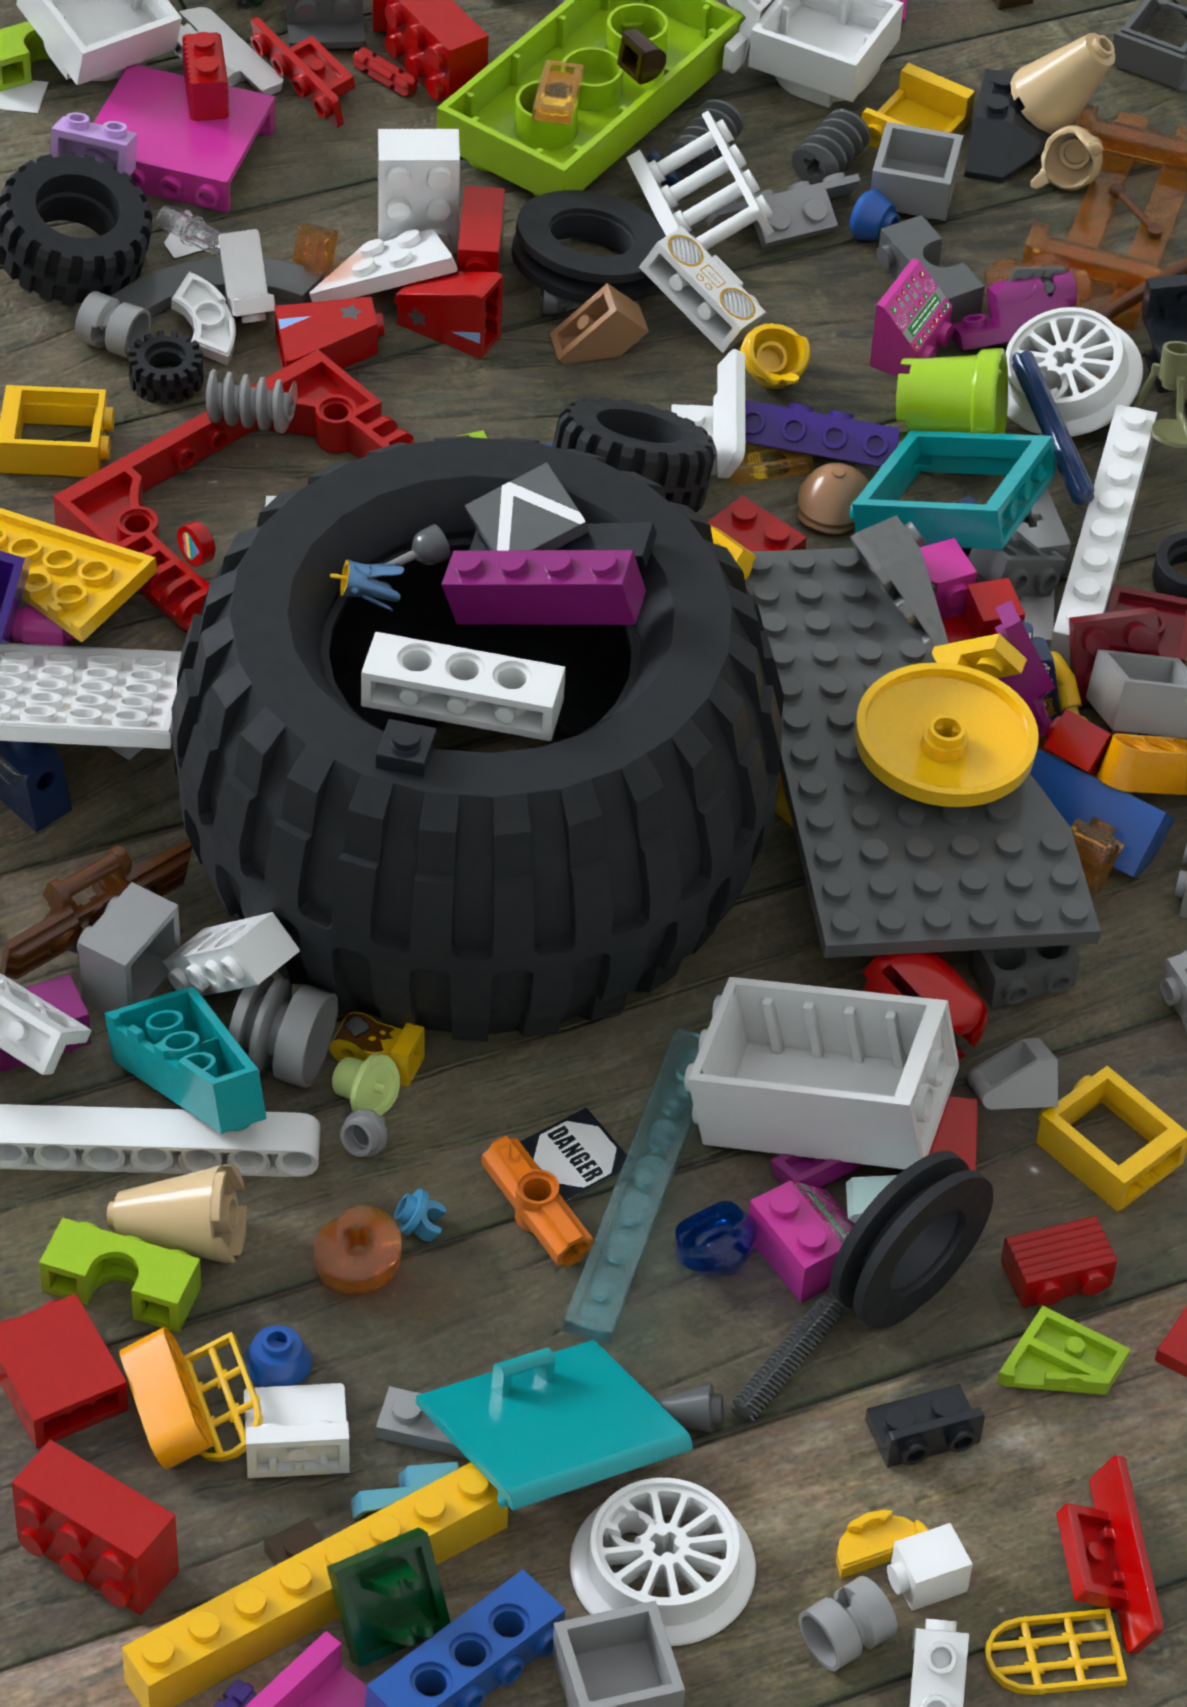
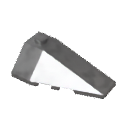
[850,515,949,646]

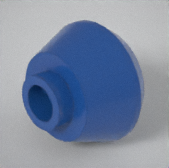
[849,189,899,241]
[244,1325,312,1387]

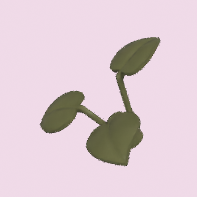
[1078,341,1187,448]

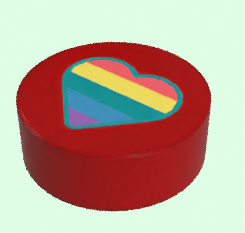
[177,521,216,567]

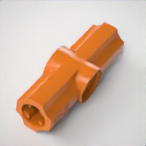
[481,1135,594,1268]

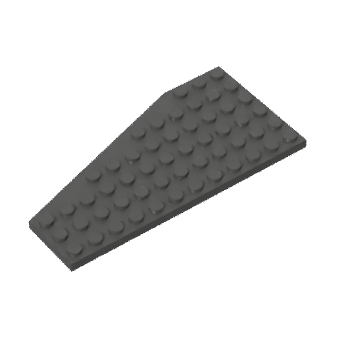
[745,548,1101,958]

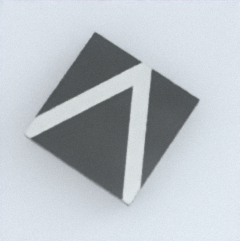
[465,462,590,551]

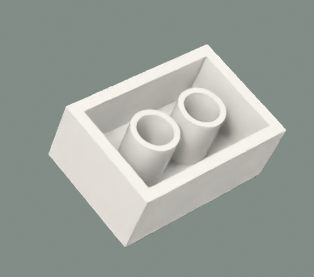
[378,129,460,253]

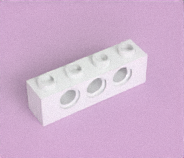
[361,632,565,741]
[162,912,300,996]

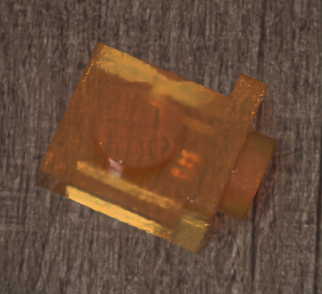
[293,223,339,274]

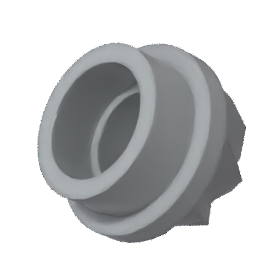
[340,1109,390,1157]

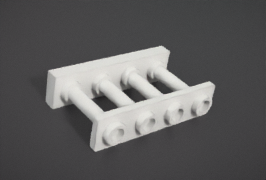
[626,111,774,250]

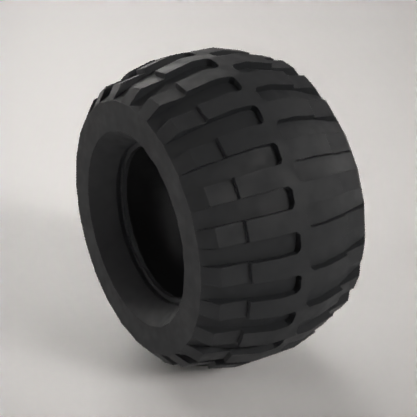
[171,435,784,1042]

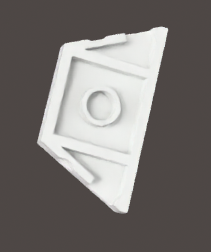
[309,229,458,302]

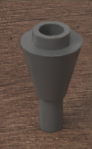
[656,1383,724,1434]

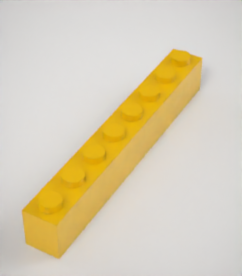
[122,1462,508,1707]

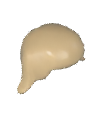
[1030,125,1103,191]

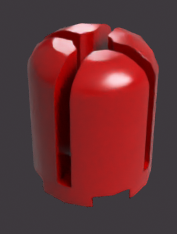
[862,952,989,1061]

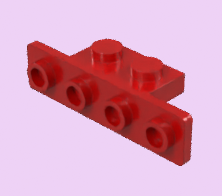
[250,17,356,128]
[1056,1455,1164,1655]

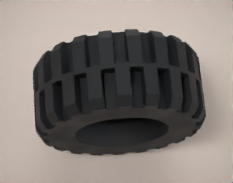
[0,152,153,306]
[552,397,717,513]

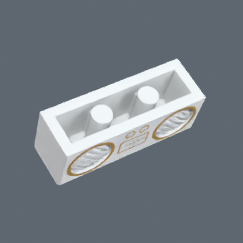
[639,226,767,353]

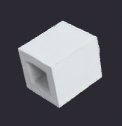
[887,1523,973,1611]

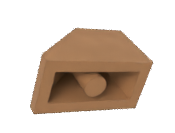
[550,283,649,364]

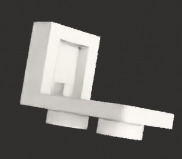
[218,229,275,323]
[909,1618,969,1707]

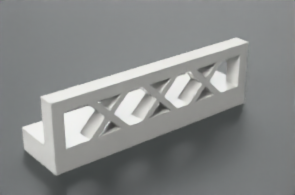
[0,973,92,1075]

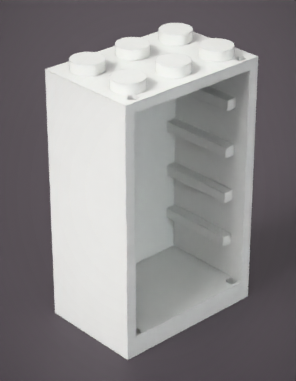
[684,977,959,1169]

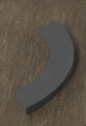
[112,257,324,318]

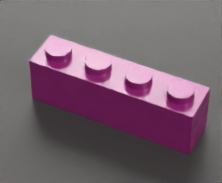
[441,550,646,625]

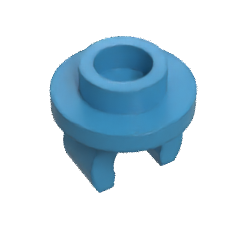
[394,1189,447,1242]

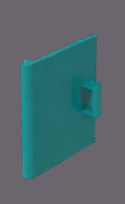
[416,1340,693,1510]

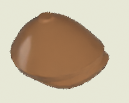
[798,463,869,536]

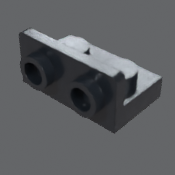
[865,1384,985,1468]

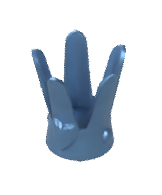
[330,559,404,612]

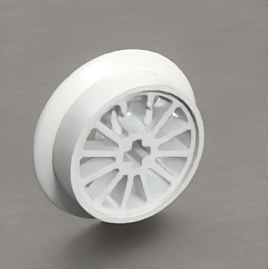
[999,307,1143,437]
[570,1477,756,1647]

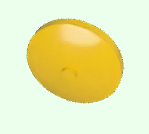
[854,663,1039,807]

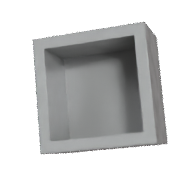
[870,122,964,221]
[1086,649,1187,739]
[77,882,181,1013]
[552,1600,685,1707]

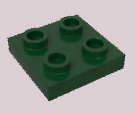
[327,1527,451,1667]

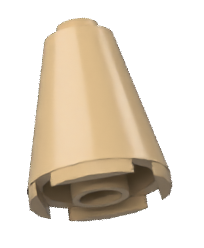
[1010,33,1115,134]
[107,1164,247,1263]

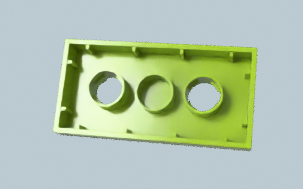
[437,0,745,197]

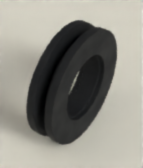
[511,190,666,304]
[830,1151,994,1329]

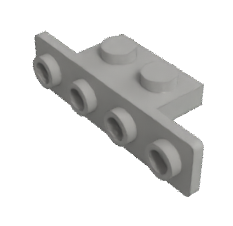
[706,172,861,248]

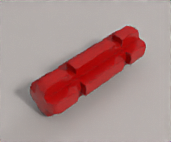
[353,47,418,97]

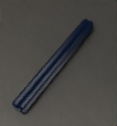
[1012,350,1095,505]

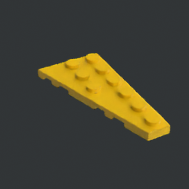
[0,508,158,642]

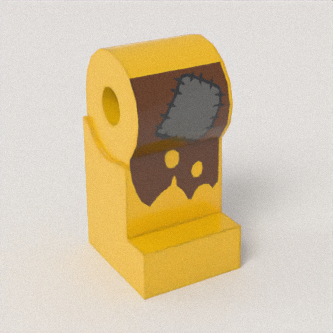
[329,1012,425,1087]

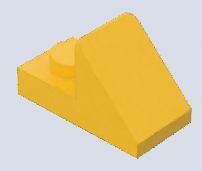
[932,633,1027,679]

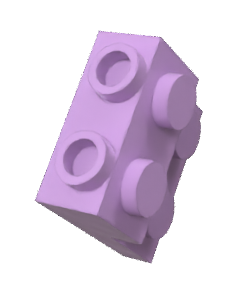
[50,112,138,176]

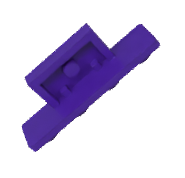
[745,400,900,468]

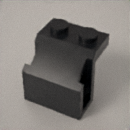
[1141,274,1187,393]

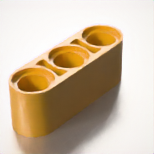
[1096,734,1187,795]
[119,1327,213,1470]

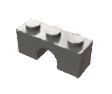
[876,215,985,323]

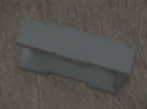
[1113,0,1187,93]

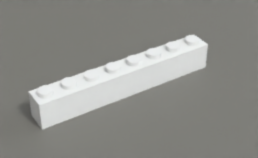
[1050,404,1157,668]

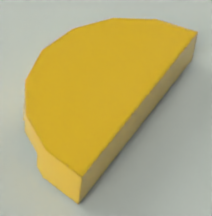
[836,1510,928,1579]

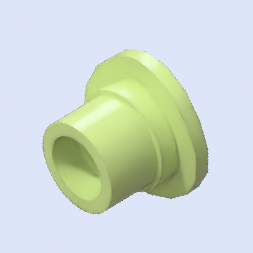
[332,1053,400,1116]

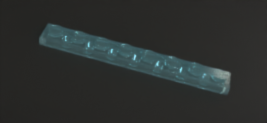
[563,1028,700,1344]

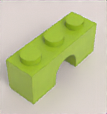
[0,21,51,92]
[39,1217,201,1333]

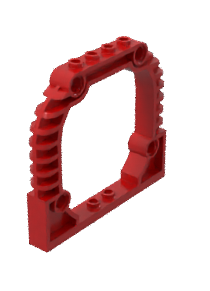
[53,349,416,633]

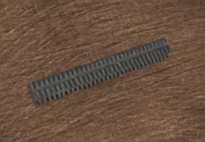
[731,1286,848,1422]

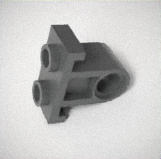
[968,531,1067,597]

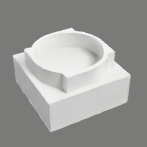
[16,0,182,86]
[748,0,904,108]

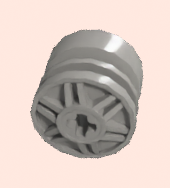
[229,975,338,1089]

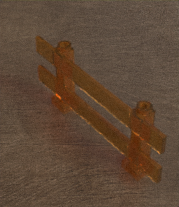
[1021,104,1187,331]

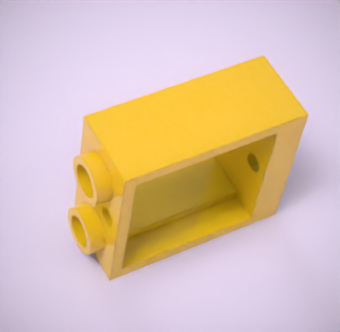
[0,385,115,477]
[1036,1066,1187,1212]

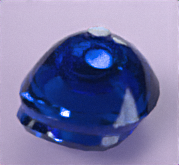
[675,1200,757,1277]

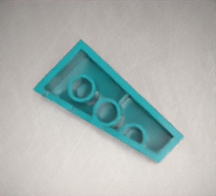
[104,985,267,1134]

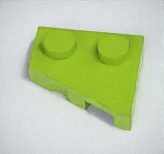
[997,1306,1131,1395]

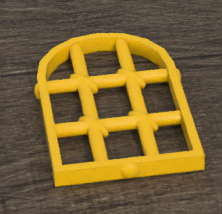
[184,1331,263,1462]
[985,1608,1127,1695]

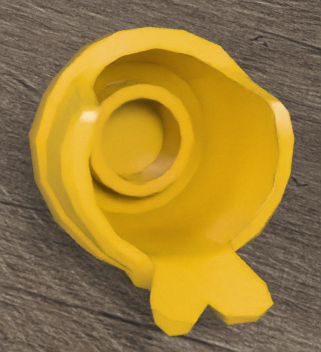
[740,323,811,390]

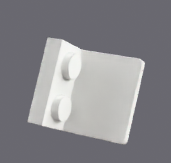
[244,1383,350,1478]

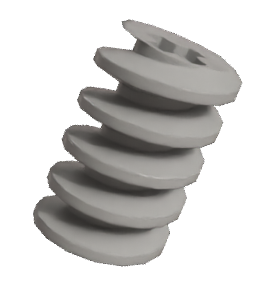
[206,369,297,433]

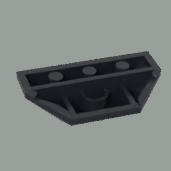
[964,69,1052,183]

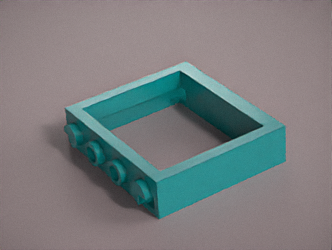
[849,430,1057,550]

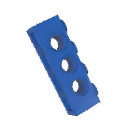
[365,1569,566,1707]

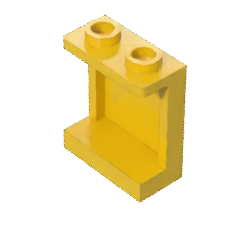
[861,63,975,150]

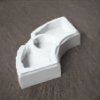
[171,271,236,366]

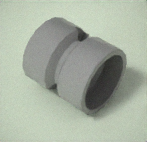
[75,291,151,359]
[798,1576,898,1672]

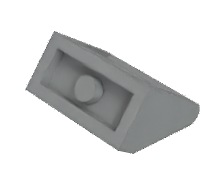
[966,1038,1058,1110]

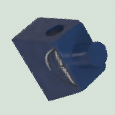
[0,741,72,832]

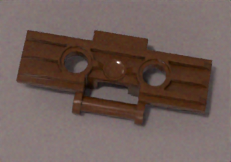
[0,840,192,979]

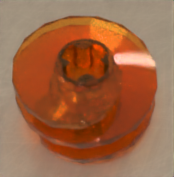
[313,1205,402,1295]

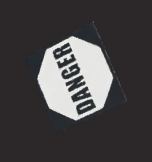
[520,1107,635,1201]

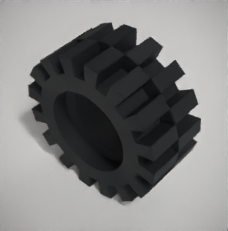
[128,330,204,405]

